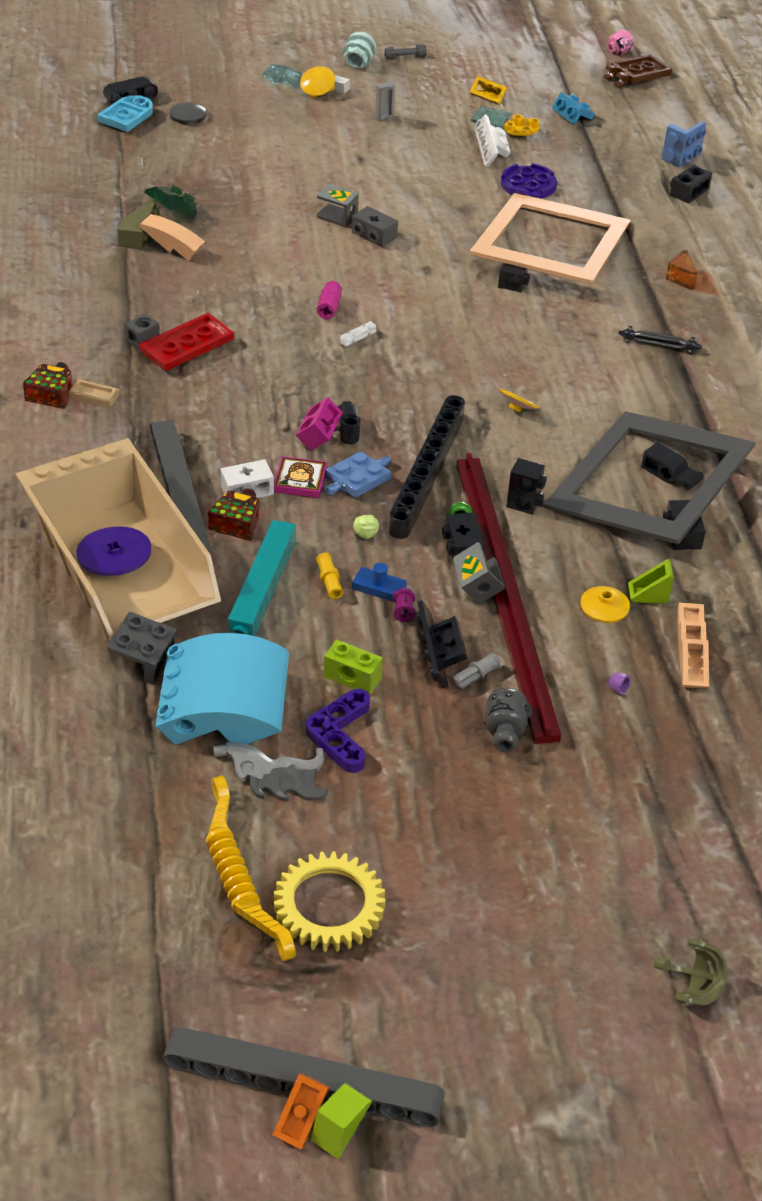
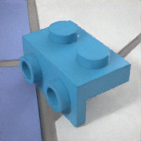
[552,92,595,124]

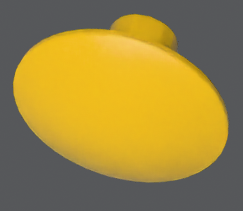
[300,66,335,99]
[504,114,540,136]

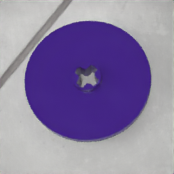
[76,526,152,576]

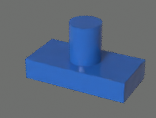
[352,563,407,602]

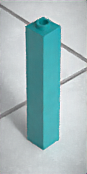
[228,520,296,636]

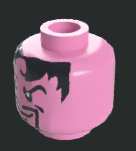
[608,30,634,55]

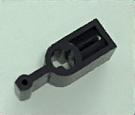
[641,442,704,490]

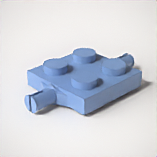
[325,451,391,498]

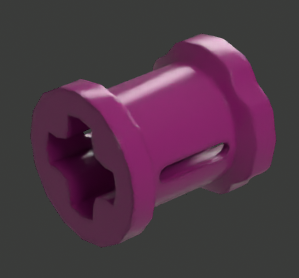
[393,588,416,622]

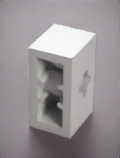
[220,459,274,504]

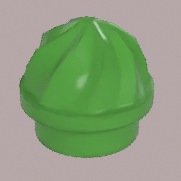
[449,502,473,515]

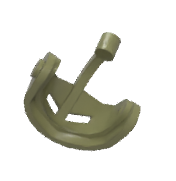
[654,938,728,1005]

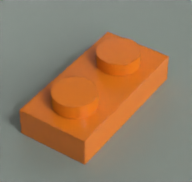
[272,1073,330,1150]

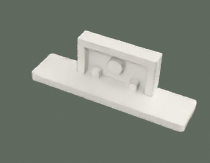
[475,115,511,168]

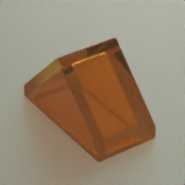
[666,250,697,290]

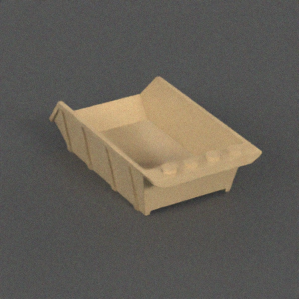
[15,438,221,641]

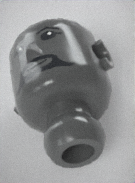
[483,687,532,752]

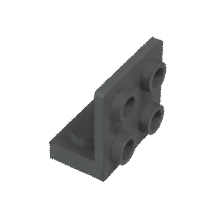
[107,612,177,685]

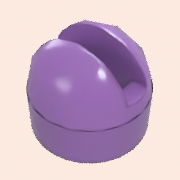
[608,673,631,695]

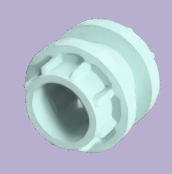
[342,32,376,69]

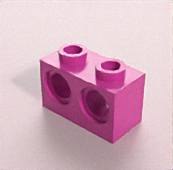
[296,397,343,451]

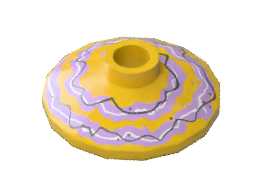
[499,388,540,412]

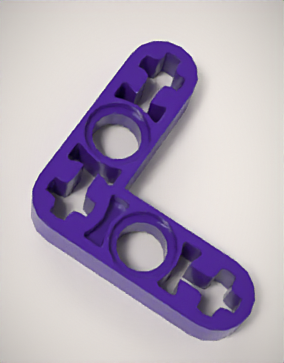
[306,689,370,773]

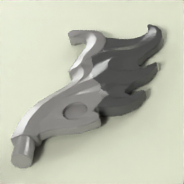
[213,742,328,801]

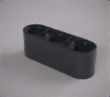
[103,76,158,104]

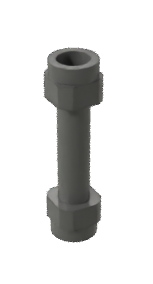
[384,44,427,59]

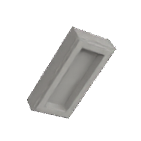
[375,81,395,121]

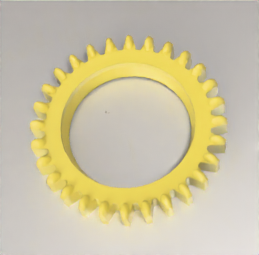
[274,851,386,952]

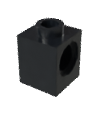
[498,263,530,293]

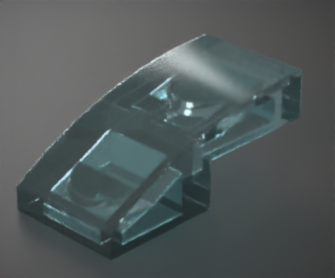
[262,64,303,88]

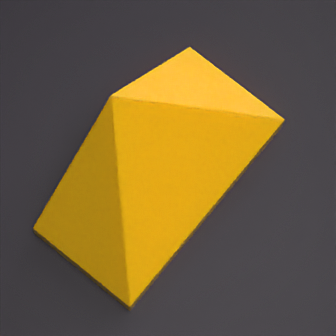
[470,76,508,104]

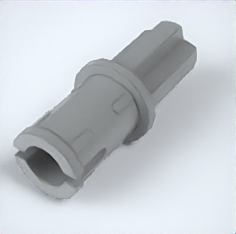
[453,653,500,689]

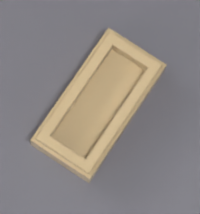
[69,379,119,408]

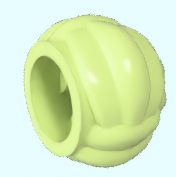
[353,515,379,539]

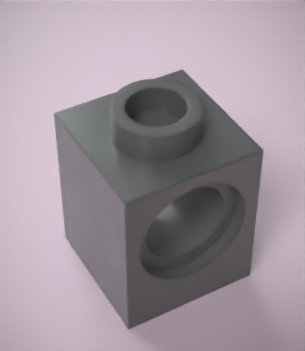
[125,314,160,351]

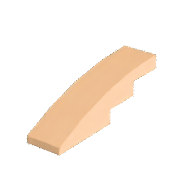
[677,603,709,689]

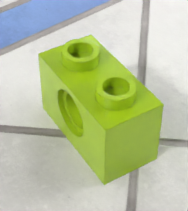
[324,639,383,695]

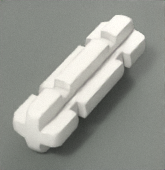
[340,321,376,347]

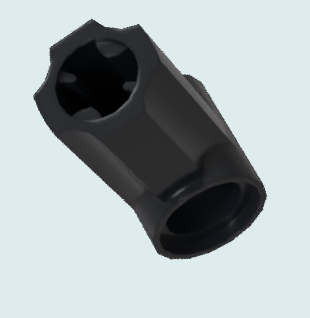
[337,401,361,444]

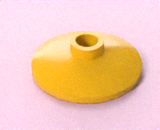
[580,586,630,623]

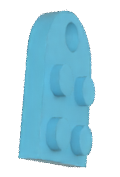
[97,95,153,132]

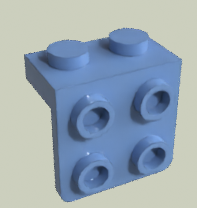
[661,121,706,168]

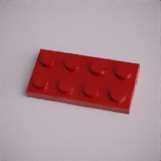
[139,312,234,372]

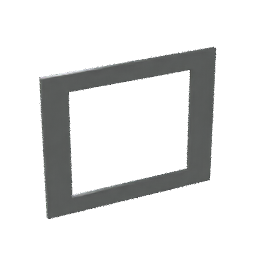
[543,411,755,544]

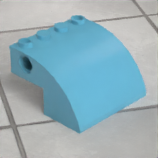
[155,633,289,745]

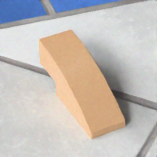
[139,214,205,261]

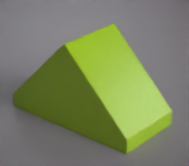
[628,559,674,603]
[311,1083,372,1159]

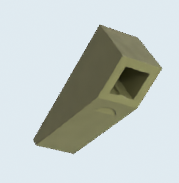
[118,199,160,249]

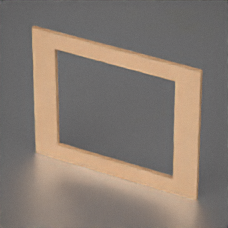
[469,193,630,284]

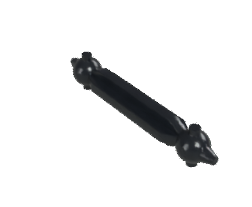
[618,326,702,354]

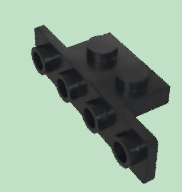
[416,600,468,688]

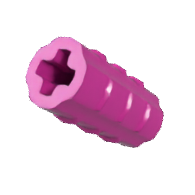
[317,281,342,319]

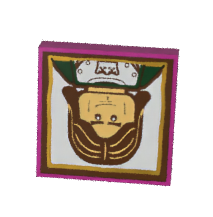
[274,456,327,498]

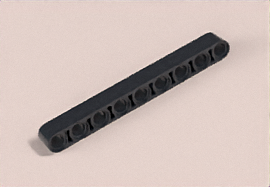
[389,395,465,539]

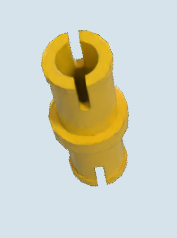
[316,553,344,599]

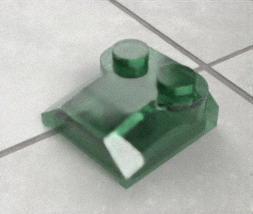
[144,184,198,219]

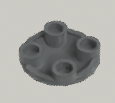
[170,102,206,125]

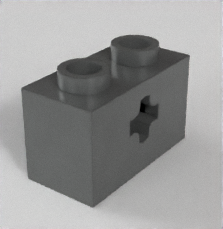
[352,206,398,247]

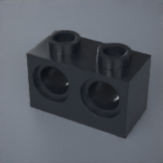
[670,165,713,204]
[506,458,547,515]

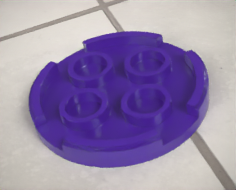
[501,163,558,199]

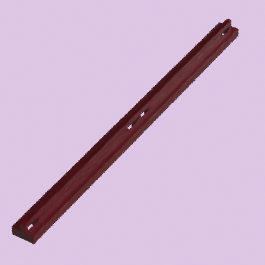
[456,453,561,744]

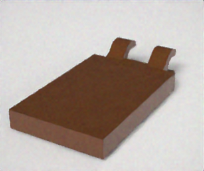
[604,54,672,88]

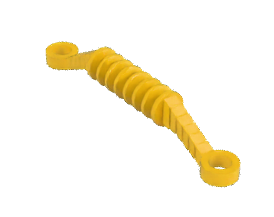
[205,775,296,961]

